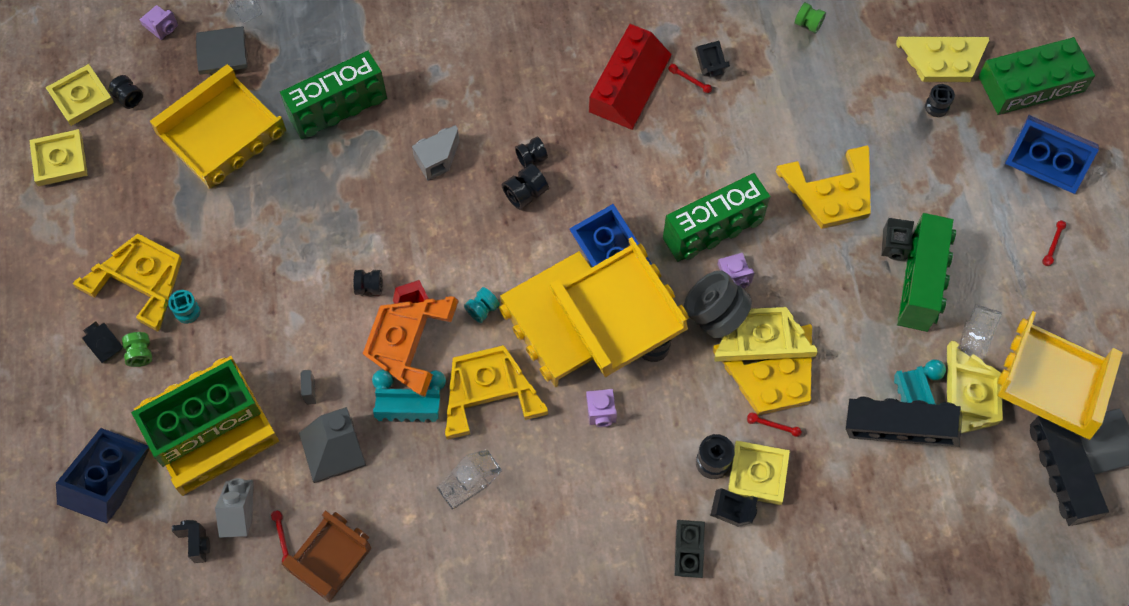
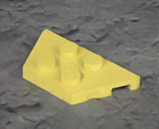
[896,37,989,82]
[714,307,817,362]
[947,341,1003,434]

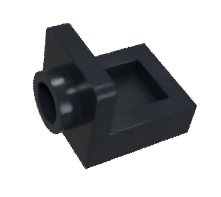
[695,40,730,77]
[82,321,123,363]
[710,488,758,527]
[172,520,210,563]

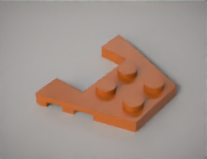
[363,296,459,397]

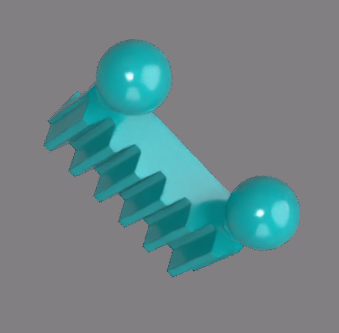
[894,359,946,404]
[372,369,446,422]

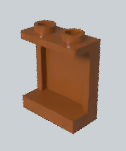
[282,510,372,603]

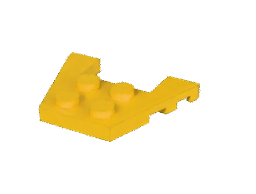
[776,145,871,229]
[73,234,182,331]
[713,324,812,416]
[445,345,548,440]

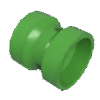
[794,2,826,33]
[122,332,152,367]

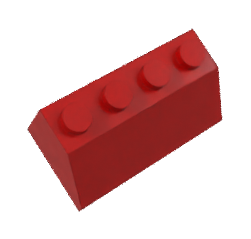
[589,24,672,130]

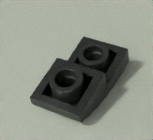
[674,520,705,578]

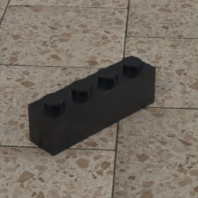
[845,396,963,447]
[1030,416,1109,526]

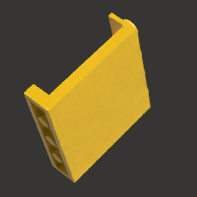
[150,64,287,189]
[550,237,689,377]
[499,251,593,387]
[997,311,1123,440]
[134,356,280,496]

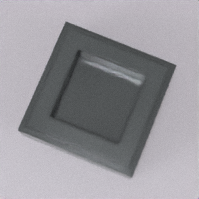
[300,370,316,405]

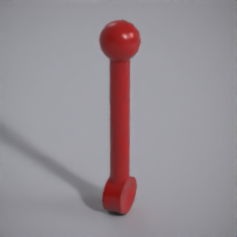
[668,64,712,93]
[1042,220,1066,266]
[747,413,802,437]
[271,510,292,562]

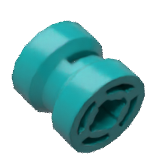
[464,287,500,323]
[168,290,201,324]

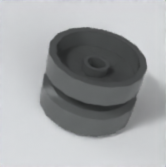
[684,270,752,338]

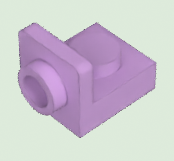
[139,5,178,40]
[717,253,754,288]
[586,389,617,427]

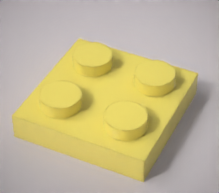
[46,64,114,126]
[29,129,88,186]
[728,441,790,505]

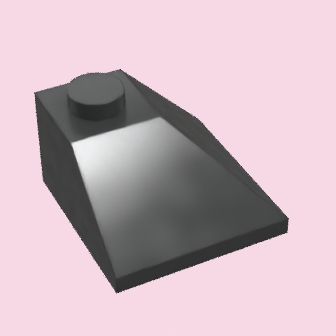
[299,407,366,483]

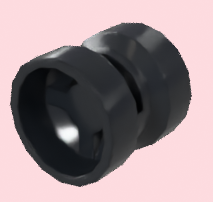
[108,75,143,109]
[925,84,955,117]
[515,136,548,168]
[353,270,383,295]

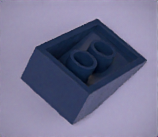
[56,428,150,524]

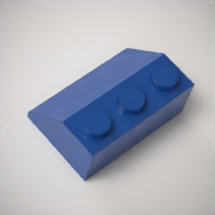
[1005,115,1099,194]
[569,204,652,267]

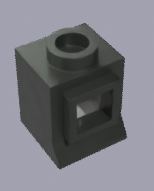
[881,218,914,260]

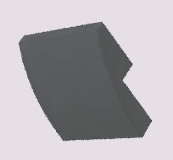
[196,26,247,75]
[1079,408,1129,475]

